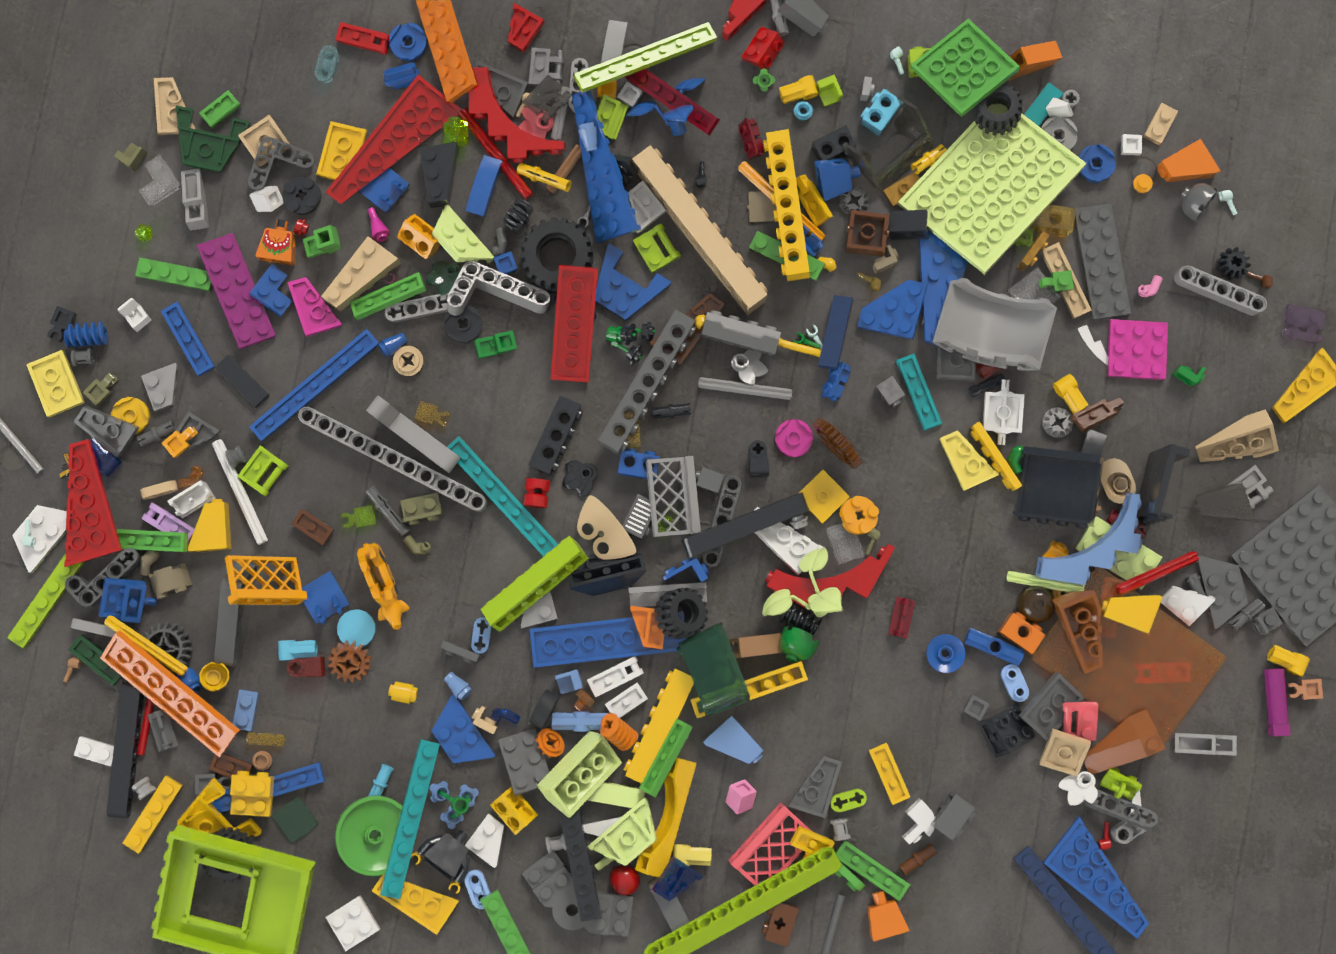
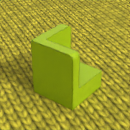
[816,74,843,107]

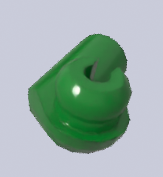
[1008,446,1023,474]

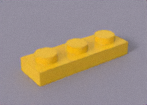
[868,743,910,805]

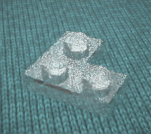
[139,155,182,207]

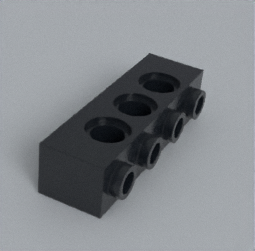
[528,395,583,476]

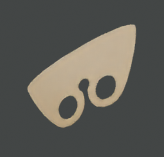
[577,495,636,560]

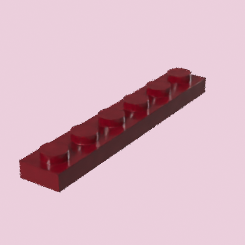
[624,69,720,136]

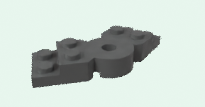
[521,851,634,937]

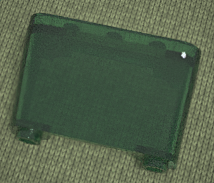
[676,622,750,717]

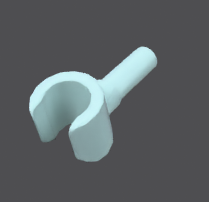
[890,47,904,75]
[1218,190,1237,215]
[807,325,823,350]
[21,520,36,548]

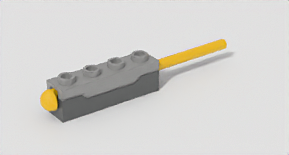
[695,310,821,357]

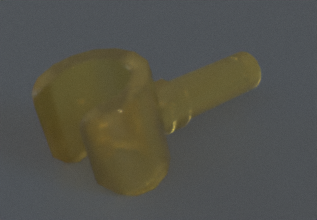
[856,272,881,291]

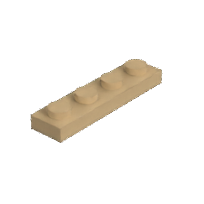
[1040,242,1091,319]

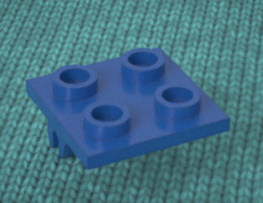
[358,168,410,214]
[302,571,350,625]

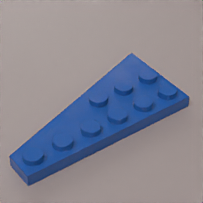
[919,230,968,346]
[1043,816,1149,939]

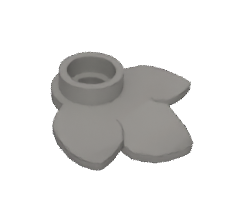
[731,350,768,385]

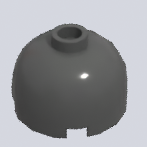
[1181,183,1218,222]

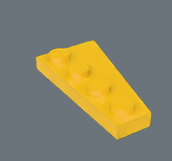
[1272,348,1336,423]
[372,874,460,935]

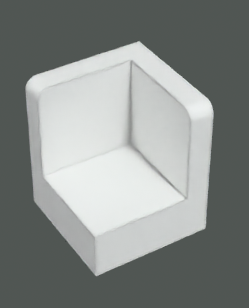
[250,186,284,212]

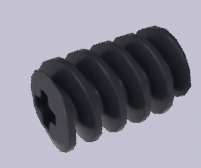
[779,603,822,635]

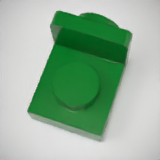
[1172,365,1206,387]

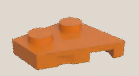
[630,606,664,649]

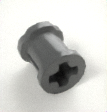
[71,348,95,367]

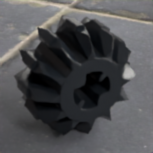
[503,198,533,232]
[1216,247,1251,280]

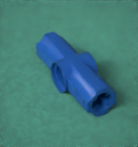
[964,628,1025,666]

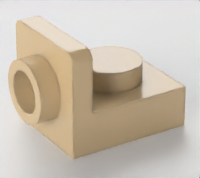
[472,706,498,734]

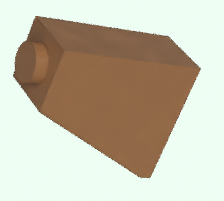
[722,633,783,659]

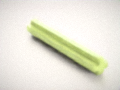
[1006,571,1085,592]

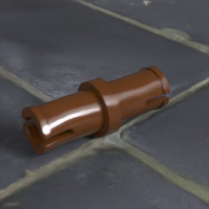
[898,843,937,876]

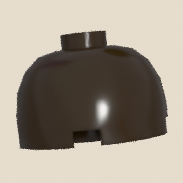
[1016,586,1055,624]

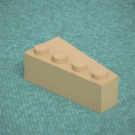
[321,237,402,312]

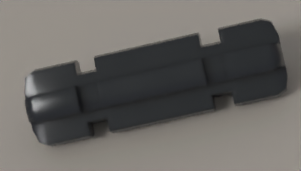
[969,373,1005,397]

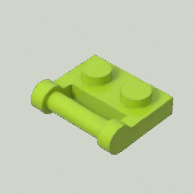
[633,224,681,274]
[237,445,289,496]

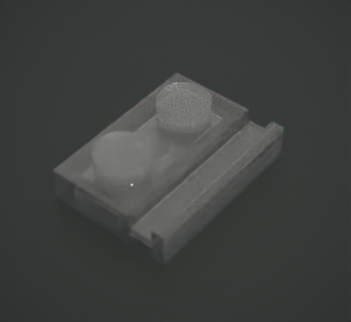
[826,523,865,565]

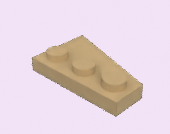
[154,77,195,135]

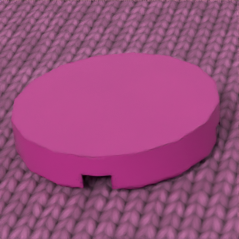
[775,419,813,458]

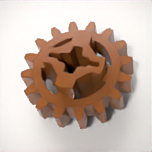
[328,640,371,683]

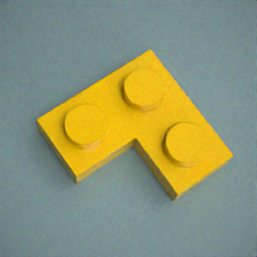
[790,826,835,859]

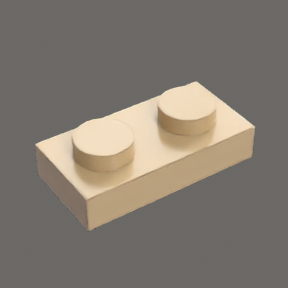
[1143,103,1178,146]

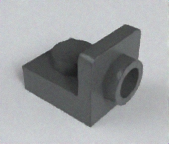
[1252,607,1283,635]

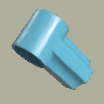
[278,640,318,660]

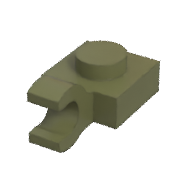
[83,373,119,406]

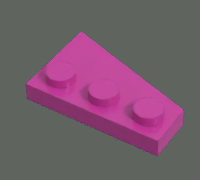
[287,277,342,337]

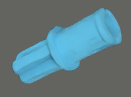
[368,764,394,796]

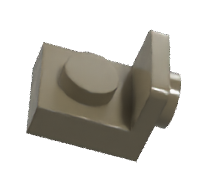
[872,245,899,275]

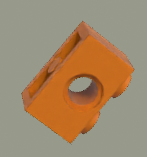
[997,612,1045,654]

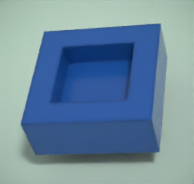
[494,252,518,275]

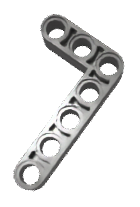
[447,261,550,316]
[366,395,461,473]

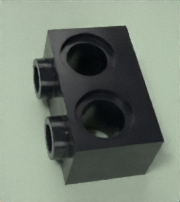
[811,125,857,161]

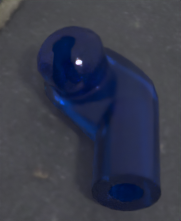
[490,708,520,724]

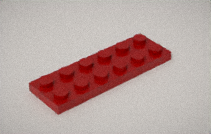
[551,265,598,382]

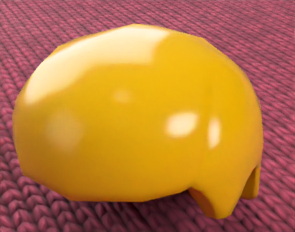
[199,662,229,692]

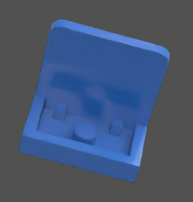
[663,557,709,583]

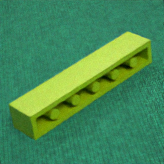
[481,536,589,632]

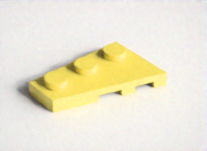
[939,430,999,491]

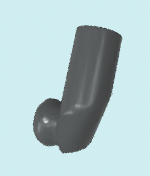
[493,228,507,256]

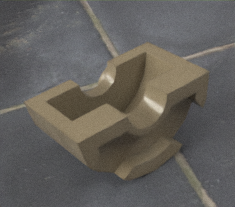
[148,563,192,600]

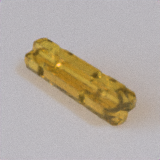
[246,732,285,746]

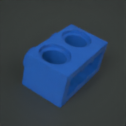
[618,448,660,480]

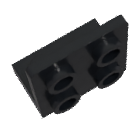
[978,703,1035,758]

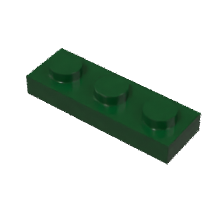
[68,635,122,686]

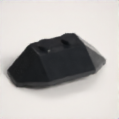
[568,552,647,596]

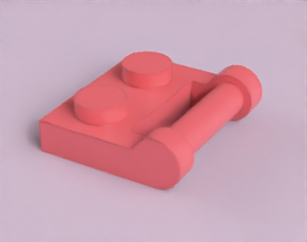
[1062,702,1098,741]

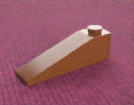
[1052,590,1103,674]
[1084,709,1166,775]

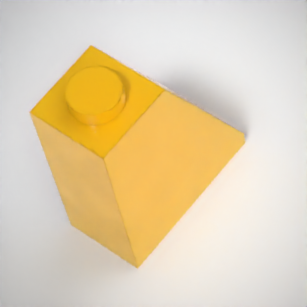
[188,499,231,552]
[1100,595,1162,633]

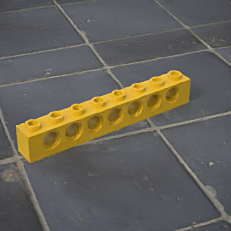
[763,129,810,281]

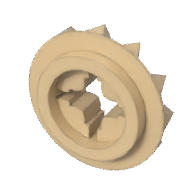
[393,346,424,376]

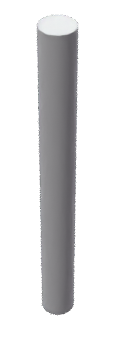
[0,418,44,474]

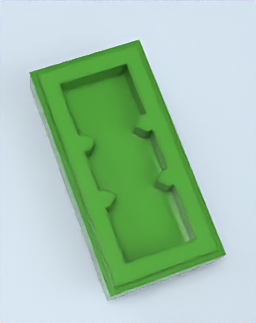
[199,90,241,129]

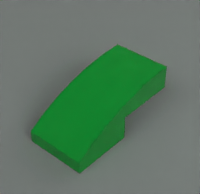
[474,330,517,359]

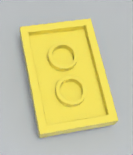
[26,350,85,418]

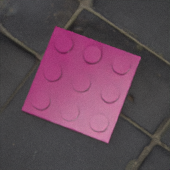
[1107,319,1168,380]

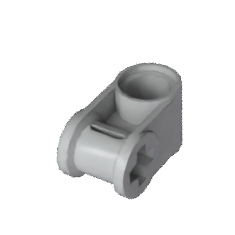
[1110,811,1147,844]

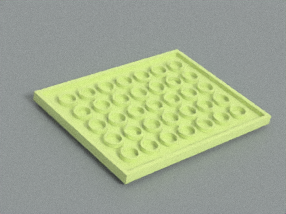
[898,104,1086,275]

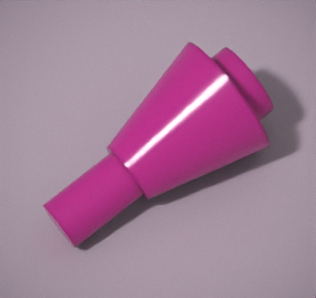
[367,208,390,242]

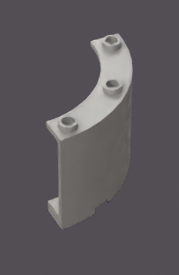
[933,278,1057,371]

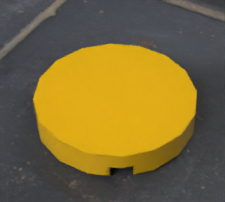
[111,397,150,434]

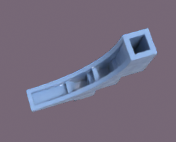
[1035,492,1142,585]

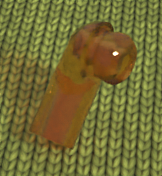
[178,466,203,488]

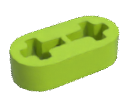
[830,788,867,812]

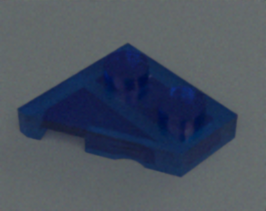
[652,856,703,901]

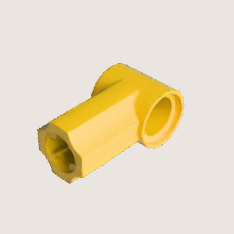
[779,75,819,104]
[1052,374,1088,414]
[1267,645,1310,677]

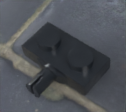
[614,154,638,184]

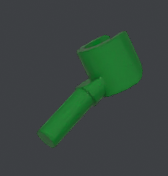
[793,332,821,349]

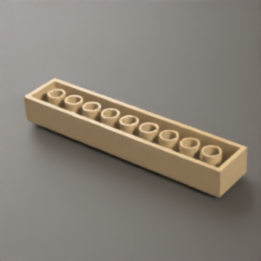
[632,145,768,316]

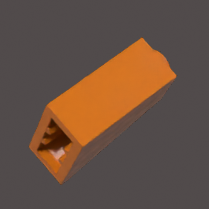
[1007,41,1062,81]
[1157,139,1220,182]

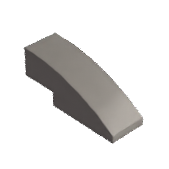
[601,20,628,81]
[181,168,209,231]
[1175,733,1237,756]

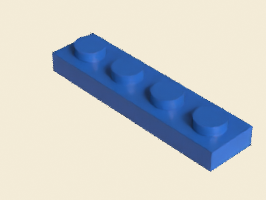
[161,302,215,377]

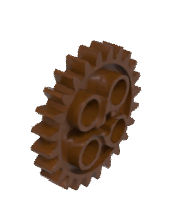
[812,418,862,469]

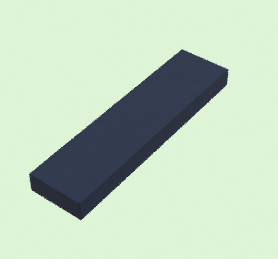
[818,295,853,370]

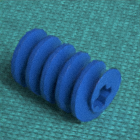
[64,321,108,348]

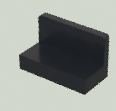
[888,210,929,240]

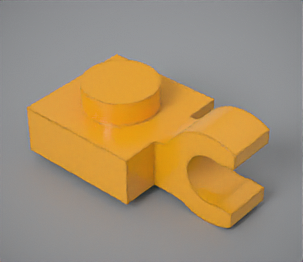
[162,426,198,458]

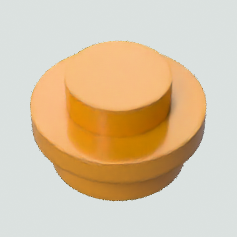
[1133,174,1153,193]

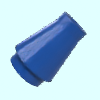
[378,332,408,357]

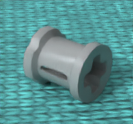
[830,818,851,841]
[545,833,567,854]

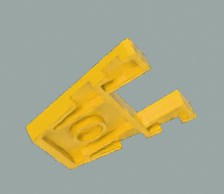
[177,778,262,837]

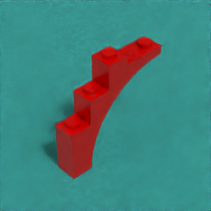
[469,67,566,164]

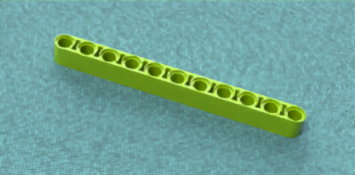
[644,847,841,954]

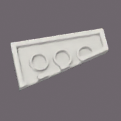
[754,507,824,576]

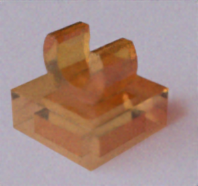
[574,688,596,711]

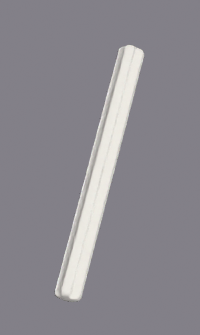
[212,439,268,545]

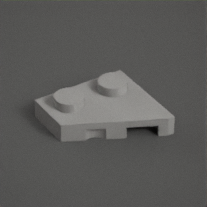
[141,363,178,412]
[521,590,558,628]

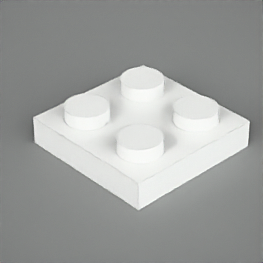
[325,895,380,951]

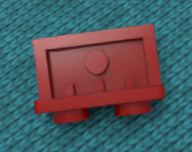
[741,27,785,70]

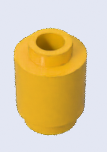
[388,681,418,704]

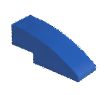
[465,155,502,216]

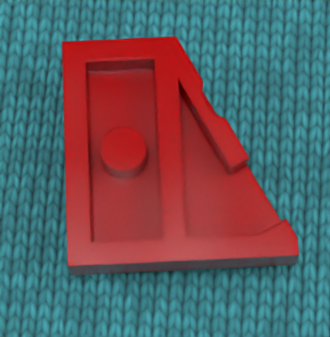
[508,3,545,53]

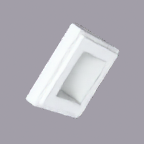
[1046,97,1073,118]

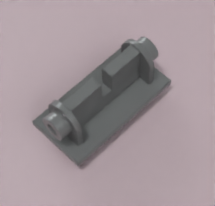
[148,710,178,752]

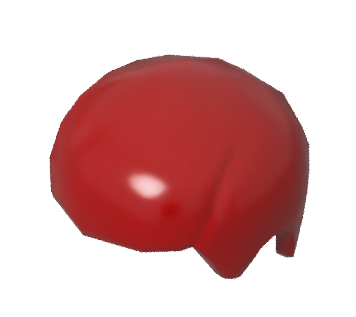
[609,864,640,896]

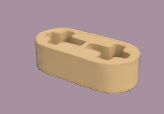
[140,480,178,500]

